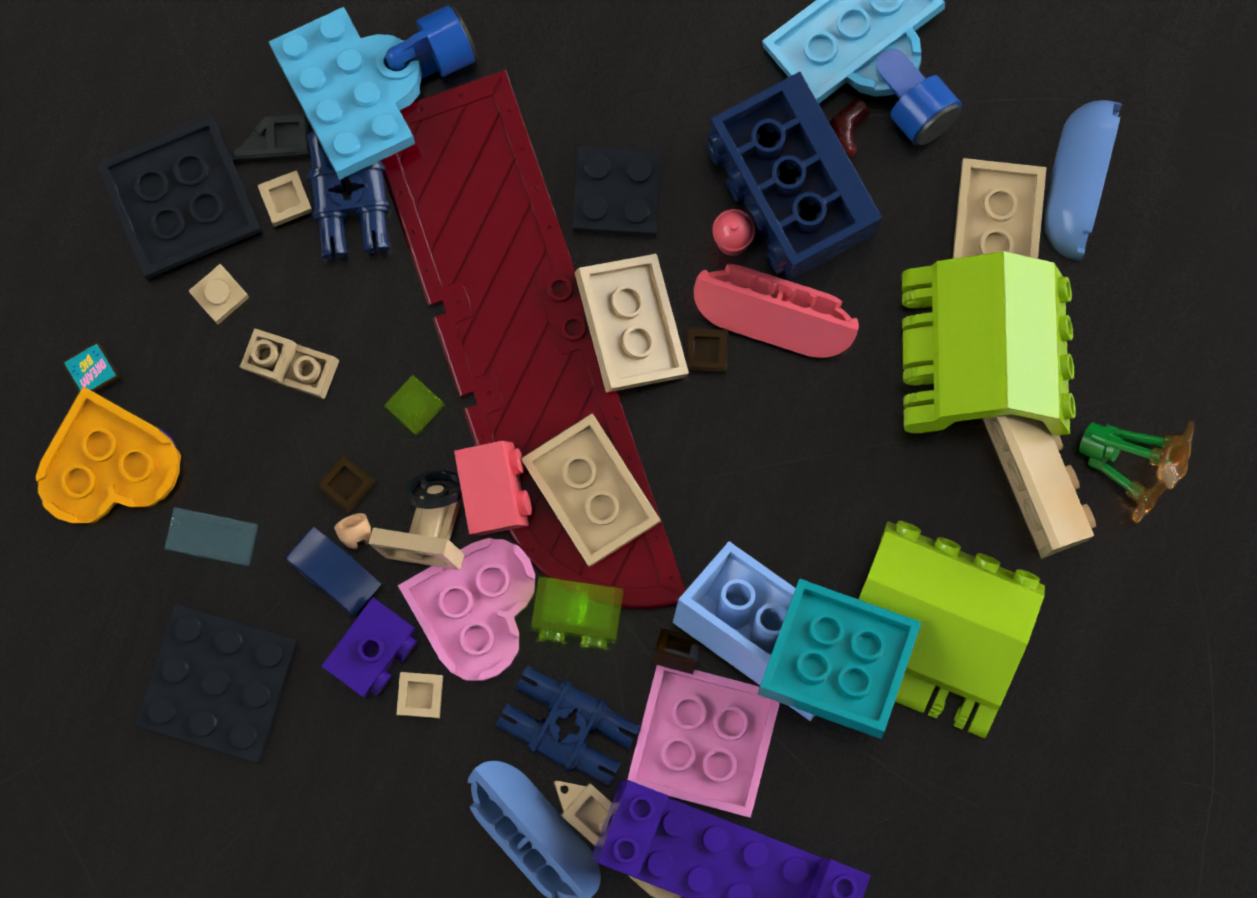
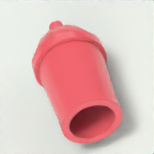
[713,209,755,256]

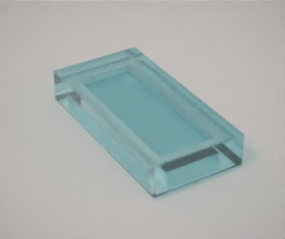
[165,507,258,567]

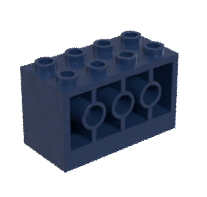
[706,72,882,281]

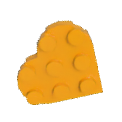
[36,387,181,524]

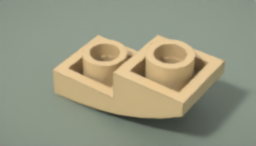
[240,328,339,399]

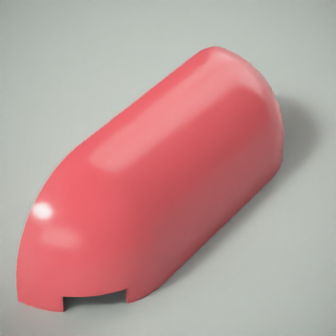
[694,264,859,358]

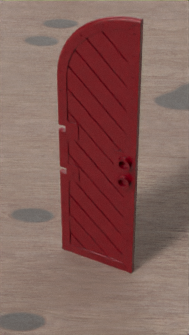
[380,70,686,609]

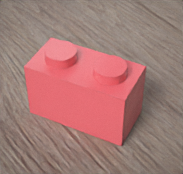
[454,441,532,536]

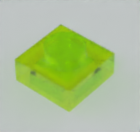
[384,375,444,436]

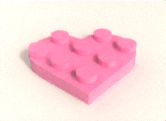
[398,538,535,682]

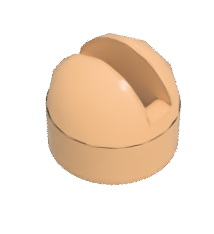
[334,513,371,550]

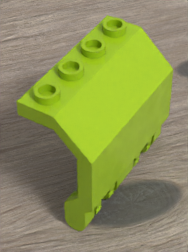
[902,251,1076,436]
[858,521,1045,739]

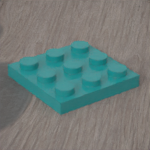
[757,579,922,739]

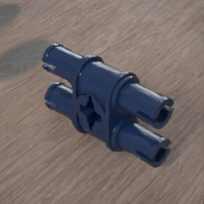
[307,132,390,259]
[495,665,641,787]

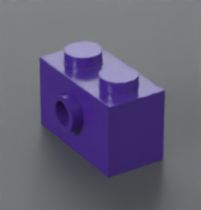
[322,598,417,699]

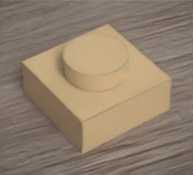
[258,170,312,227]
[189,264,249,325]
[396,672,444,719]

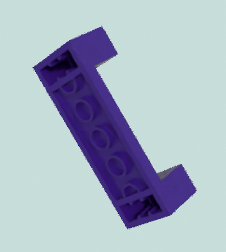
[590,780,871,898]

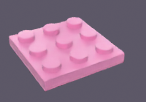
[627,665,780,818]

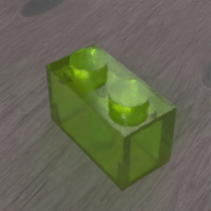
[531,576,623,649]

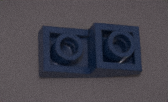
[284,527,381,616]

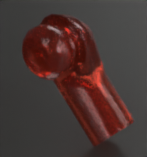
[830,97,870,158]

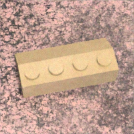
[983,414,1096,559]

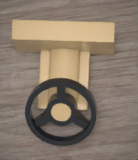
[368,470,465,570]

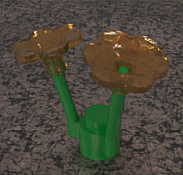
[1079,421,1195,524]

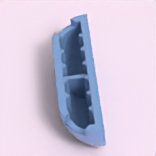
[1041,100,1122,262]
[468,761,601,898]

